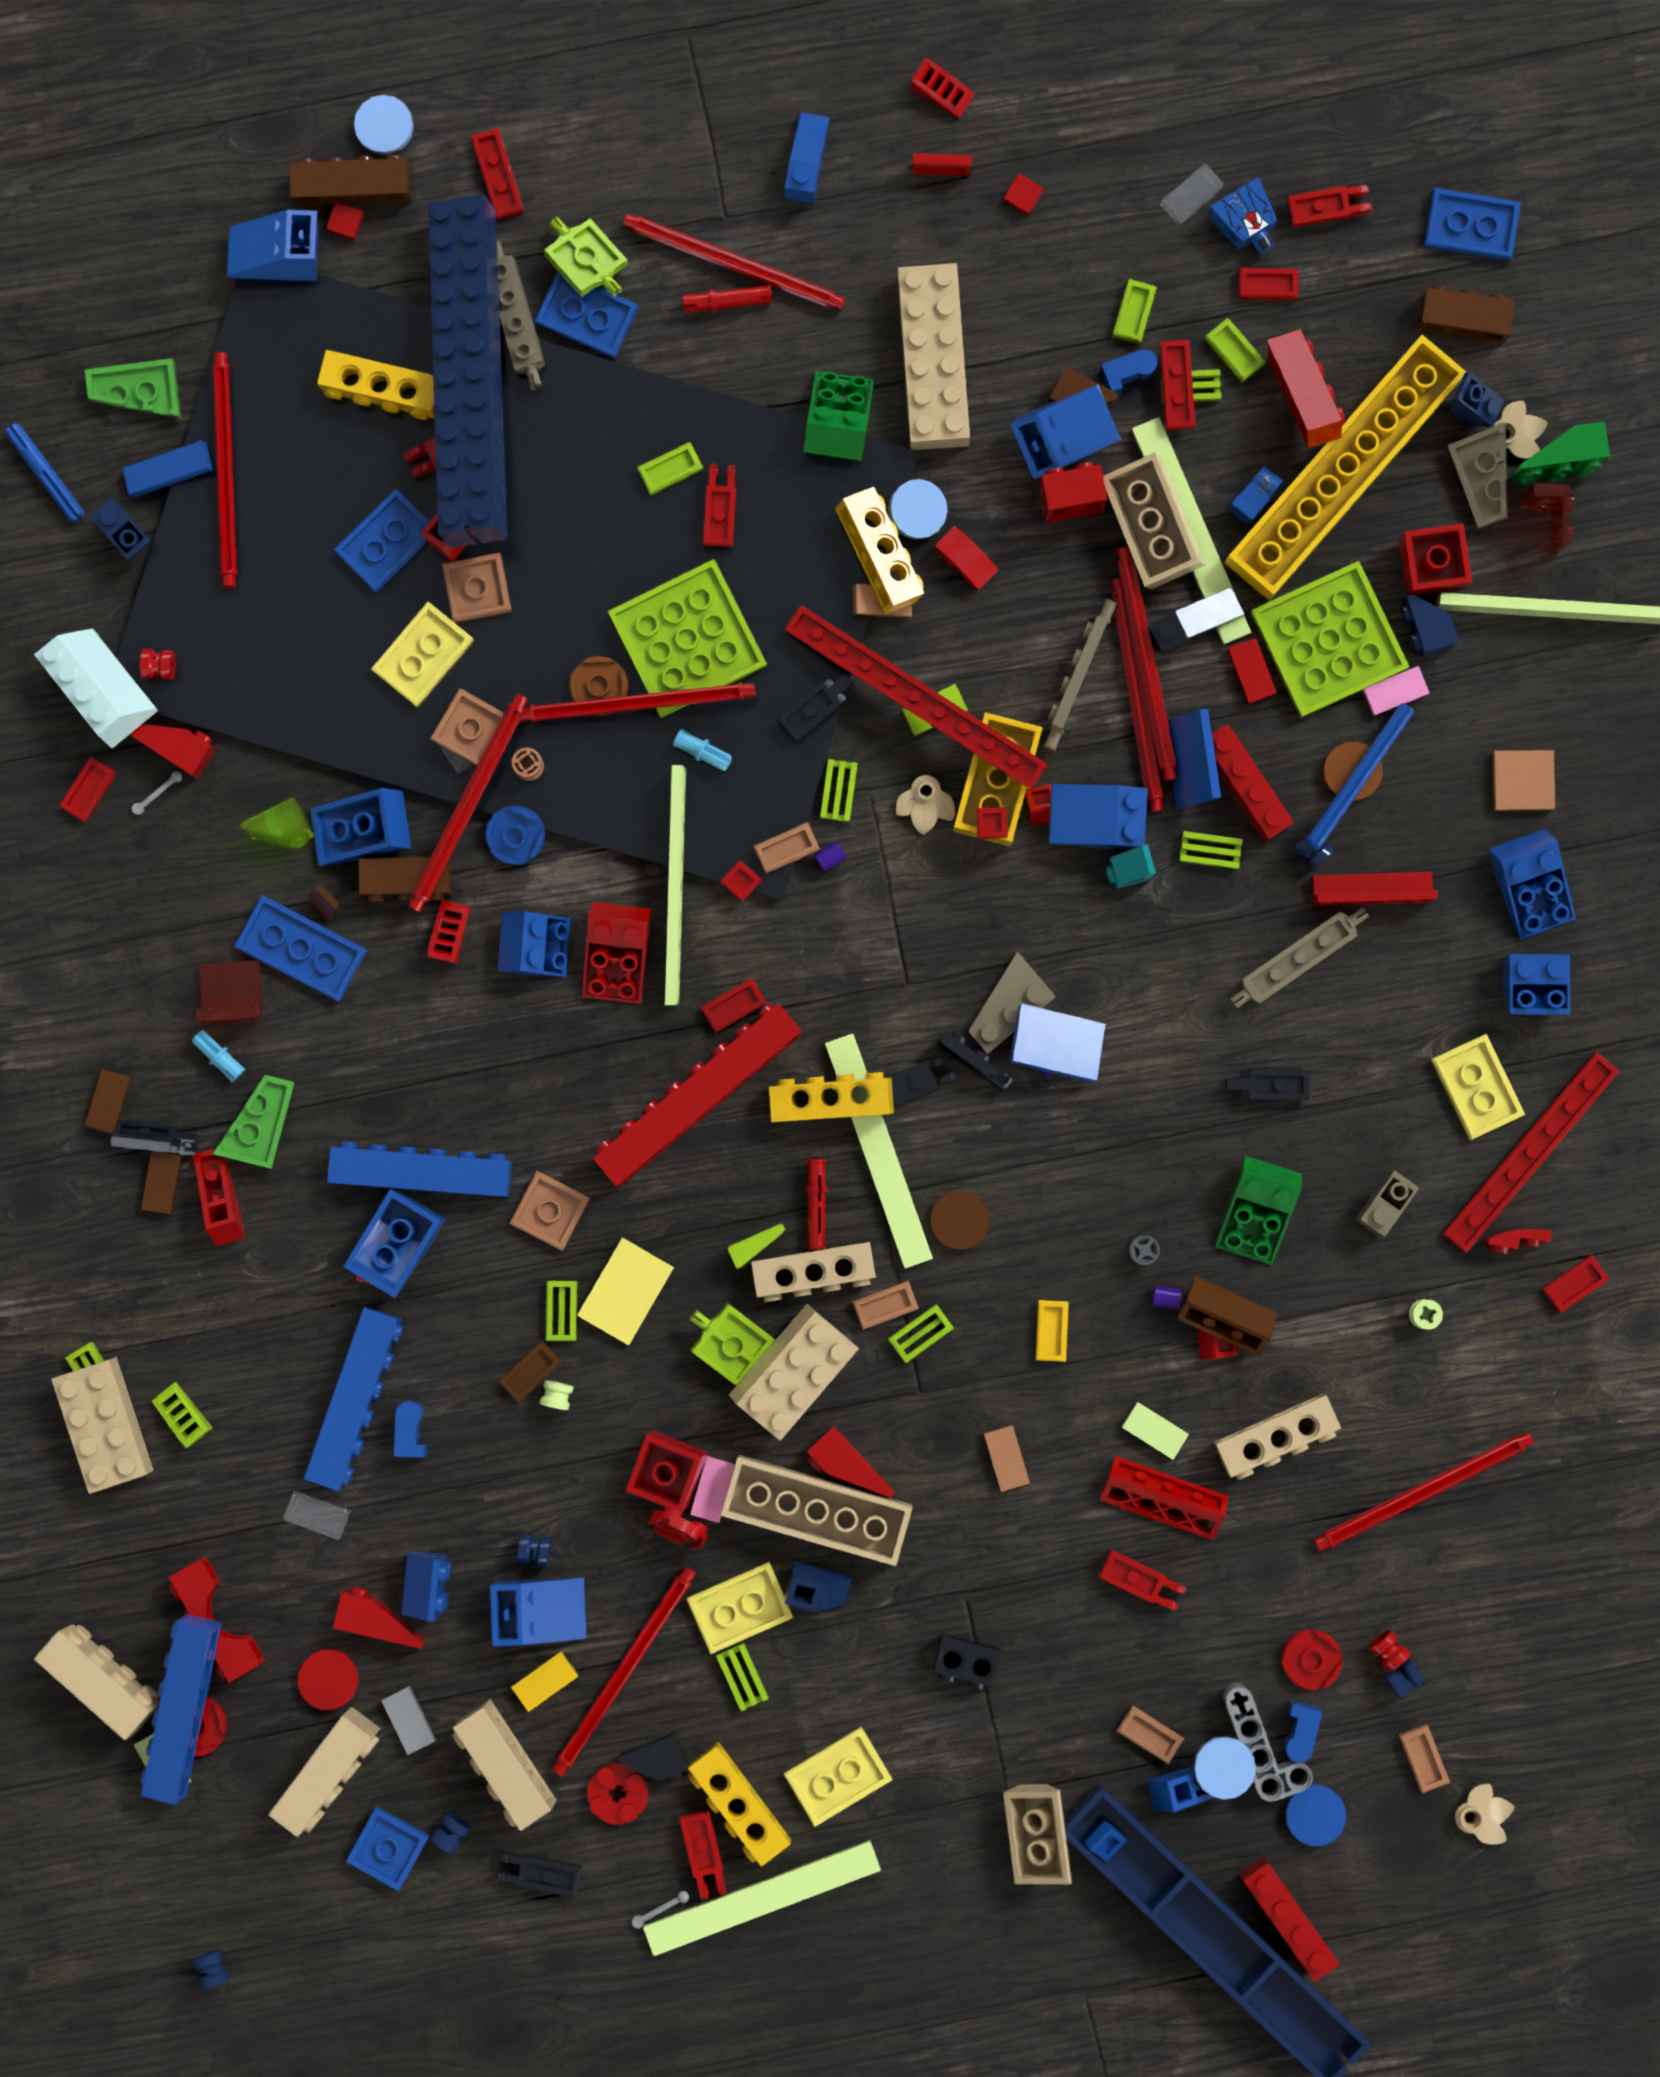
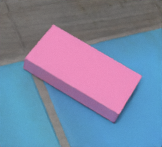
[1362,666,1429,717]
[690,1456,735,1523]

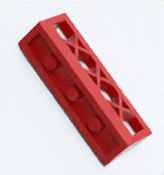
[1312,872,1438,906]
[1100,1456,1229,1540]

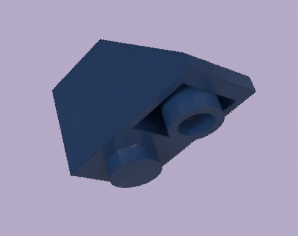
[1450,372,1504,427]
[89,497,151,561]
[1400,594,1459,658]
[785,1561,852,1611]

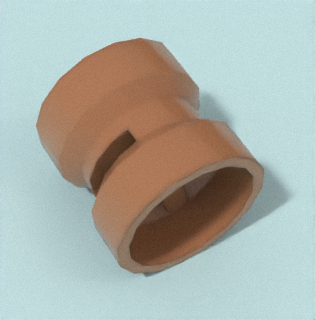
[512,748,544,781]

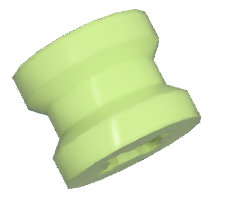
[1409,1299,1443,1330]
[539,1380,574,1410]

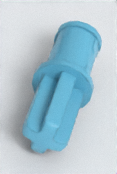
[673,729,732,771]
[192,1030,246,1083]

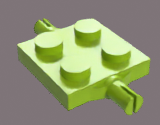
[544,217,627,297]
[689,1303,775,1386]

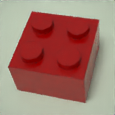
[1039,462,1107,523]
[1398,524,1472,596]
[626,1430,709,1513]

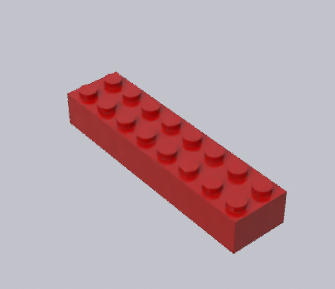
[593,1003,803,1187]

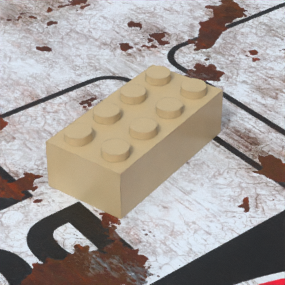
[1103,452,1206,589]
[729,1304,859,1441]
[51,1357,154,1494]
[34,1624,160,1740]
[453,1699,556,1831]
[269,1707,381,1837]

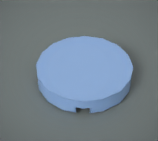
[354,95,414,156]
[888,479,947,540]
[1194,1737,1256,1799]

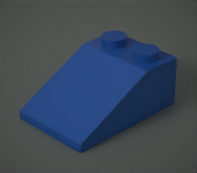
[1048,784,1147,851]
[310,788,412,867]
[344,1189,447,1298]

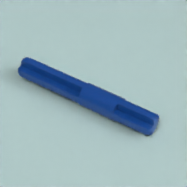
[5,423,85,523]

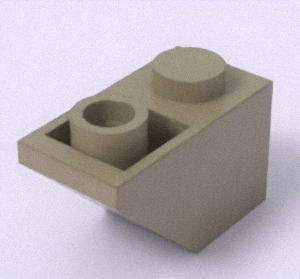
[1355,1170,1419,1237]

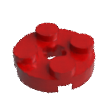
[647,1506,708,1550]
[587,1761,648,1825]

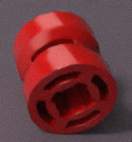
[140,649,176,680]
[1368,1629,1411,1672]

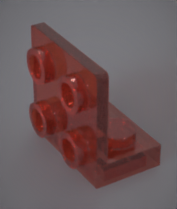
[1522,483,1575,556]
[196,961,263,1024]

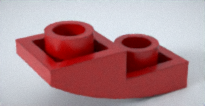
[933,526,998,590]
[1483,1229,1552,1254]

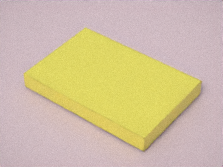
[371,602,475,708]
[1431,1034,1525,1140]
[577,1238,674,1345]
[687,1561,793,1654]
[784,1726,892,1827]

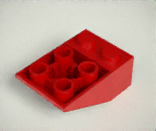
[582,902,652,1004]

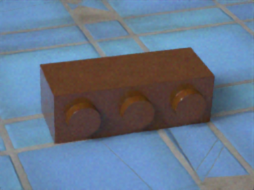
[1417,285,1515,343]
[359,857,452,902]
[1177,1276,1278,1356]

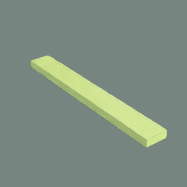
[1131,417,1251,645]
[1435,592,1660,624]
[665,765,686,1005]
[825,1034,933,1268]
[643,1840,881,1956]

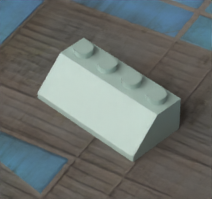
[34,629,158,748]

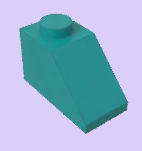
[1105,844,1156,889]

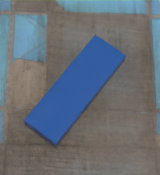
[123,440,213,498]

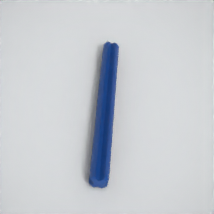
[1306,703,1414,850]

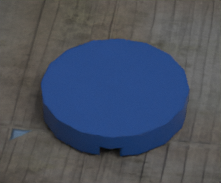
[485,805,546,865]
[1285,1784,1346,1846]

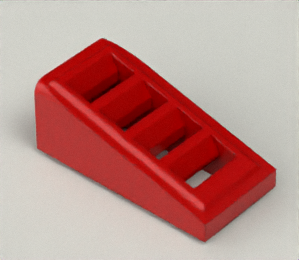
[910,58,975,119]
[426,901,471,965]

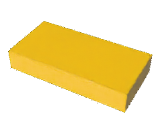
[1035,1300,1069,1362]
[511,1651,579,1712]

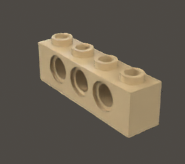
[751,1242,876,1302]
[1213,1394,1341,1480]

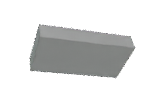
[381,1686,436,1755]

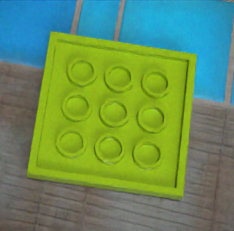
[608,559,767,718]
[1250,561,1409,718]

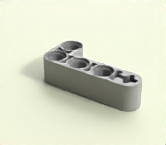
[1222,1683,1313,1802]

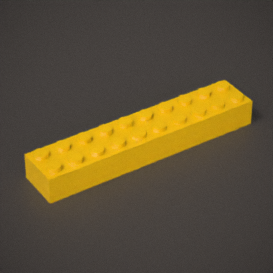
[1224,335,1466,601]

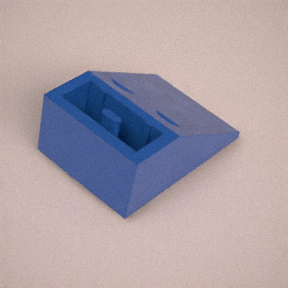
[227,210,319,281]
[1010,384,1120,479]
[1489,829,1576,940]
[490,1577,587,1646]

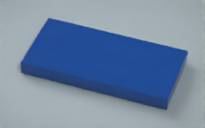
[234,895,368,1002]

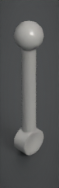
[132,771,182,815]
[632,1891,689,1929]

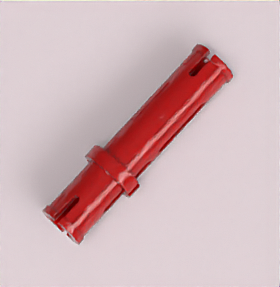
[683,284,772,314]
[805,1159,828,1249]

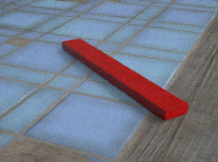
[1442,1052,1620,1253]

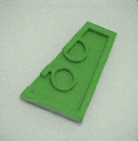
[85,358,181,419]
[213,1075,295,1169]

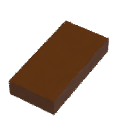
[85,1069,132,1134]
[141,1151,183,1215]
[498,1340,563,1403]

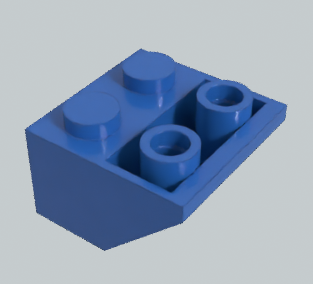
[498,911,571,977]
[1503,954,1570,1015]
[401,1551,451,1622]

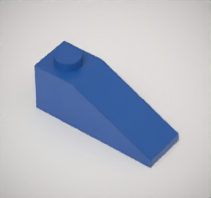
[785,112,830,204]
[1147,1767,1215,1812]

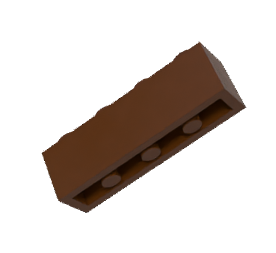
[289,155,412,207]

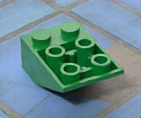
[803,371,874,461]
[1508,421,1610,485]
[1215,1155,1302,1265]

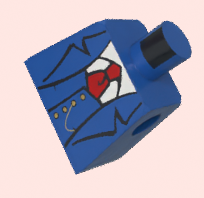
[1208,177,1277,255]

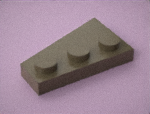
[1448,422,1508,529]
[968,951,1056,1054]

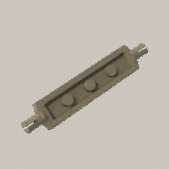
[497,241,545,390]
[1044,599,1117,751]
[1230,907,1369,1009]

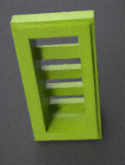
[728,1224,786,1269]
[152,1382,213,1448]

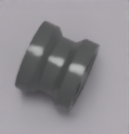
[1128,1236,1160,1265]

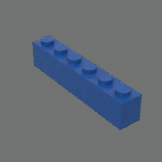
[327,1142,513,1197]
[304,1307,404,1491]
[140,1614,222,1805]

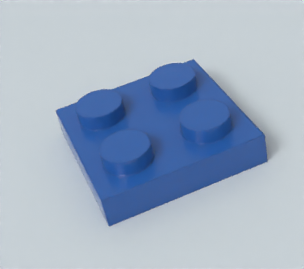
[346,1806,430,1891]

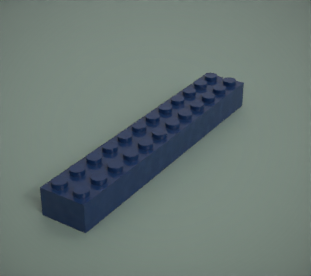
[428,194,508,547]
[1064,1782,1371,2077]

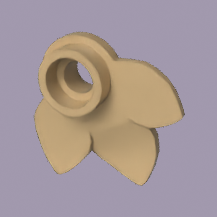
[1494,401,1547,459]
[896,775,955,834]
[1455,1784,1515,1844]

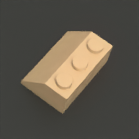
[1003,1784,1071,1884]

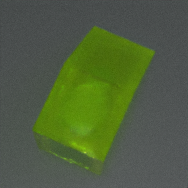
[240,797,314,849]

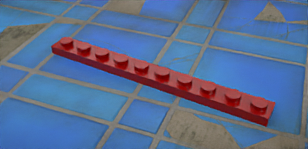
[785,605,1048,791]

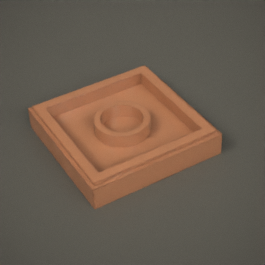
[442,553,512,623]
[430,688,504,766]
[1493,750,1555,811]
[509,1171,590,1251]

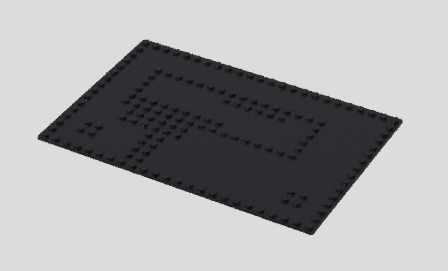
[117,274,917,900]

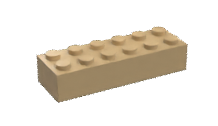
[897,263,970,450]
[721,1455,913,1566]

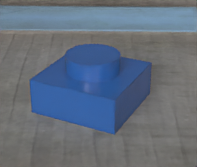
[1084,1821,1128,1861]

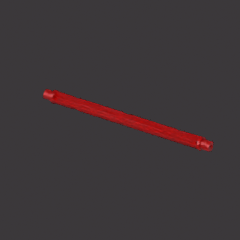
[623,214,846,311]
[212,352,238,588]
[1117,547,1177,781]
[1112,578,1163,813]
[520,682,756,723]
[408,693,528,912]
[1314,1432,1534,1552]
[552,1565,696,1776]

